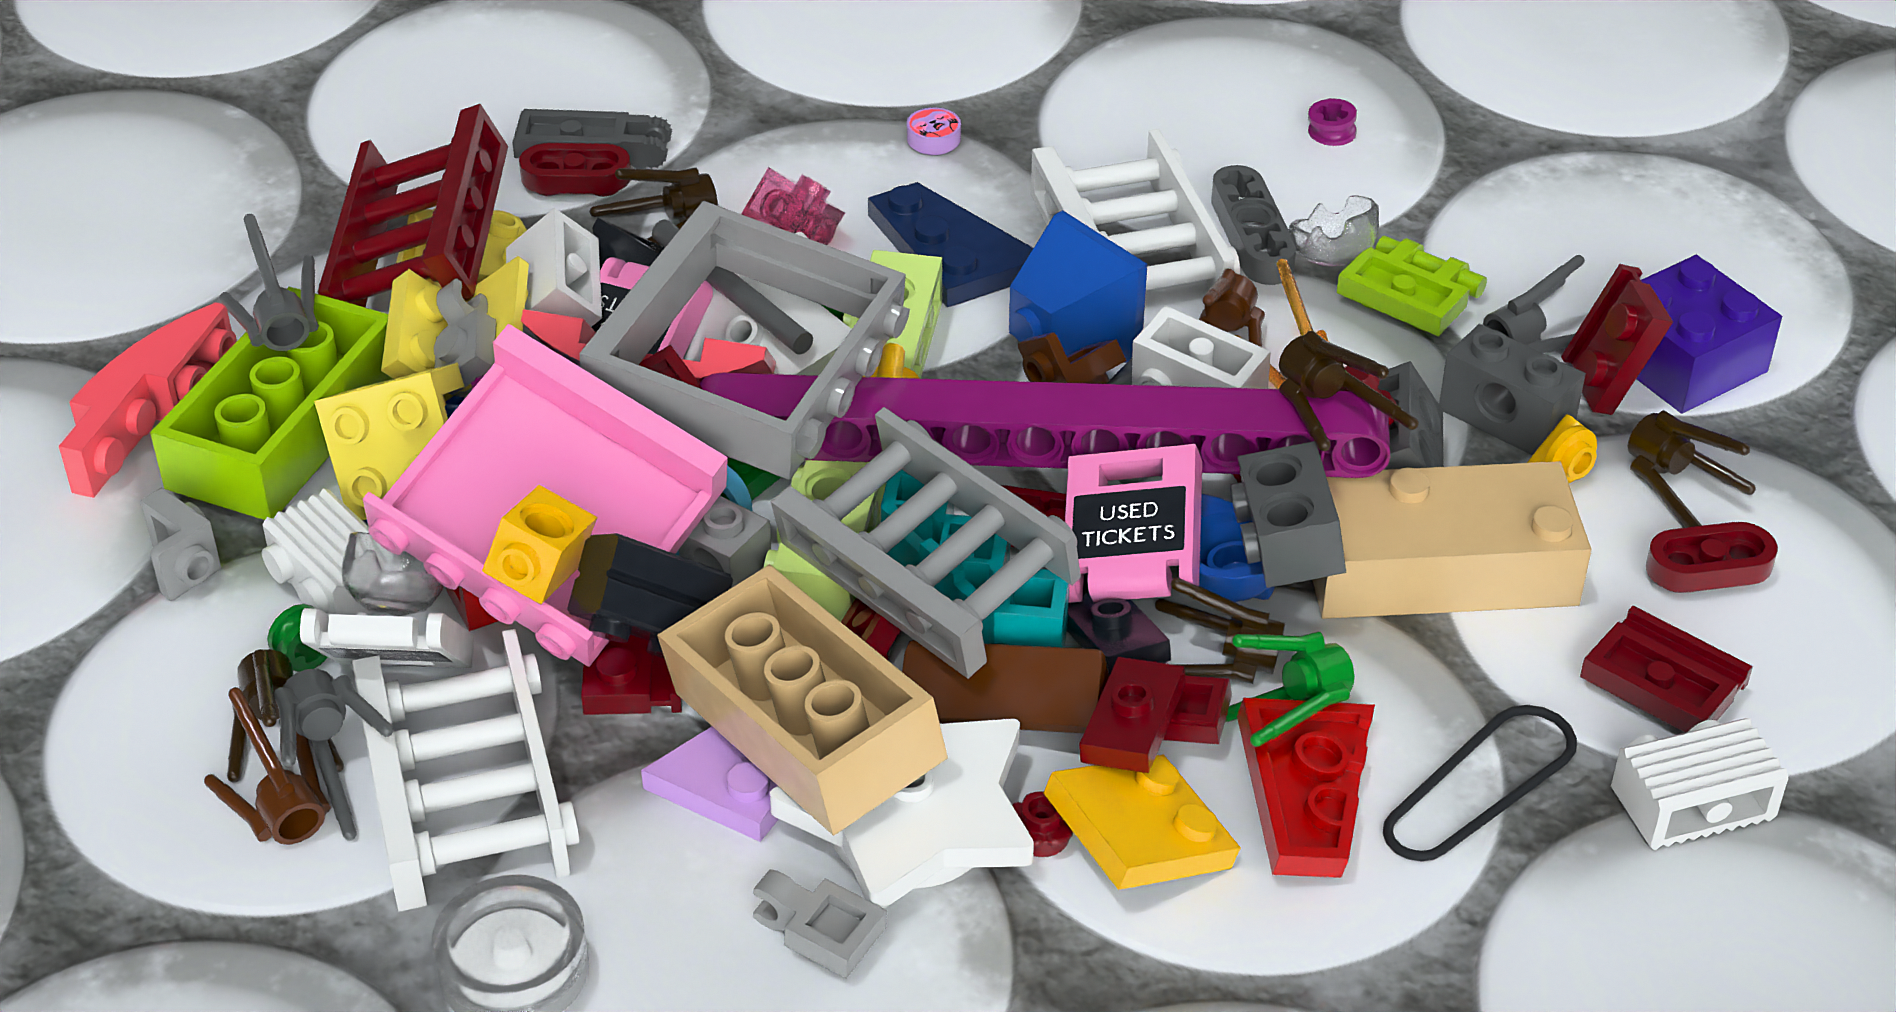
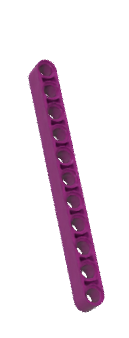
[700,373,1391,478]

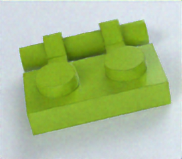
[1336,235,1487,336]

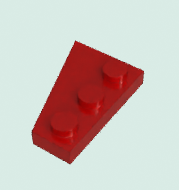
[1237,697,1375,878]

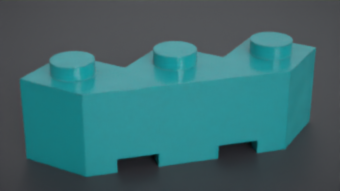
[881,469,1069,648]

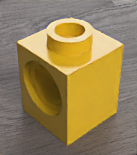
[482,485,598,605]

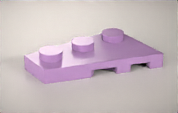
[641,726,779,842]

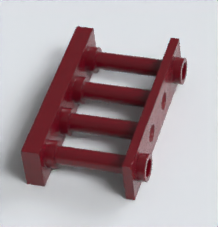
[317,103,508,307]

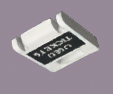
[300,608,474,668]

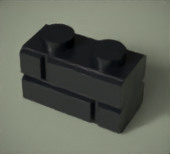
[567,533,733,659]

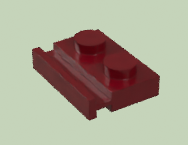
[1561,264,1673,415]
[1580,605,1753,733]
[581,635,683,715]

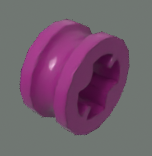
[1308,98,1357,146]

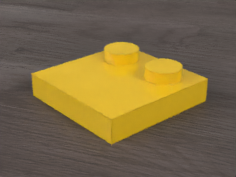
[1043,754,1241,890]

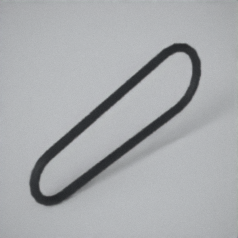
[1382,705,1577,861]

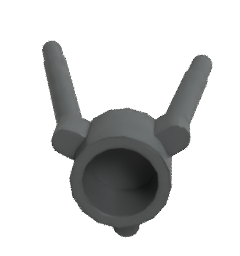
[219,214,319,351]
[1483,255,1585,353]
[274,669,394,840]

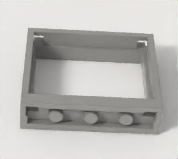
[579,201,910,480]

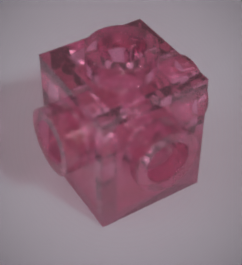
[741,167,845,245]

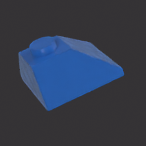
[1009,210,1147,363]

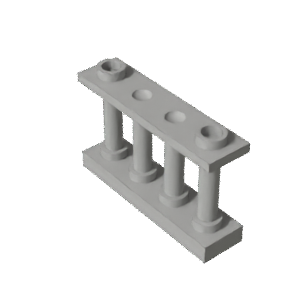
[770,407,1081,679]

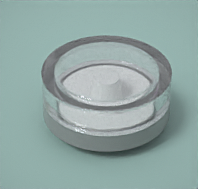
[432,875,589,1012]

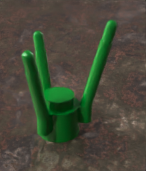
[1225,631,1355,747]

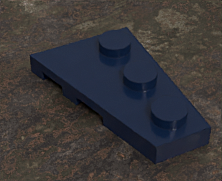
[868,182,1033,308]

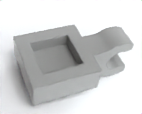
[434,278,496,396]
[753,869,887,979]

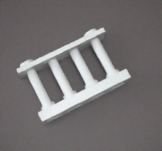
[1031,128,1240,290]
[352,629,579,912]

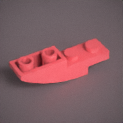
[59,302,237,498]

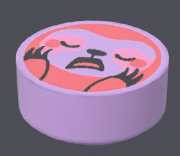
[907,108,961,155]

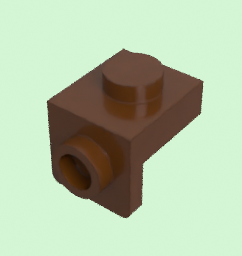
[1018,332,1127,384]

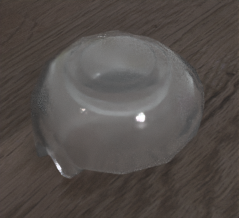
[1289,195,1379,267]
[341,532,443,617]

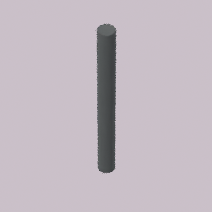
[652,219,813,355]

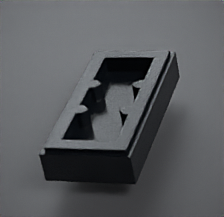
[1067,592,1171,676]

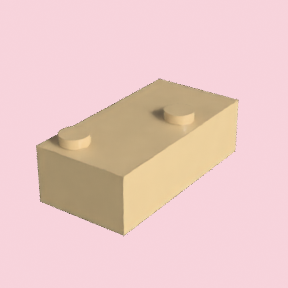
[1312,461,1592,619]
[657,564,948,836]

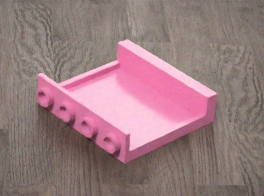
[363,324,728,667]

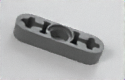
[1211,165,1296,285]

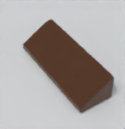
[902,640,1109,734]

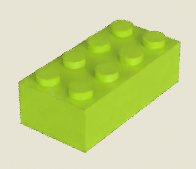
[150,286,393,520]

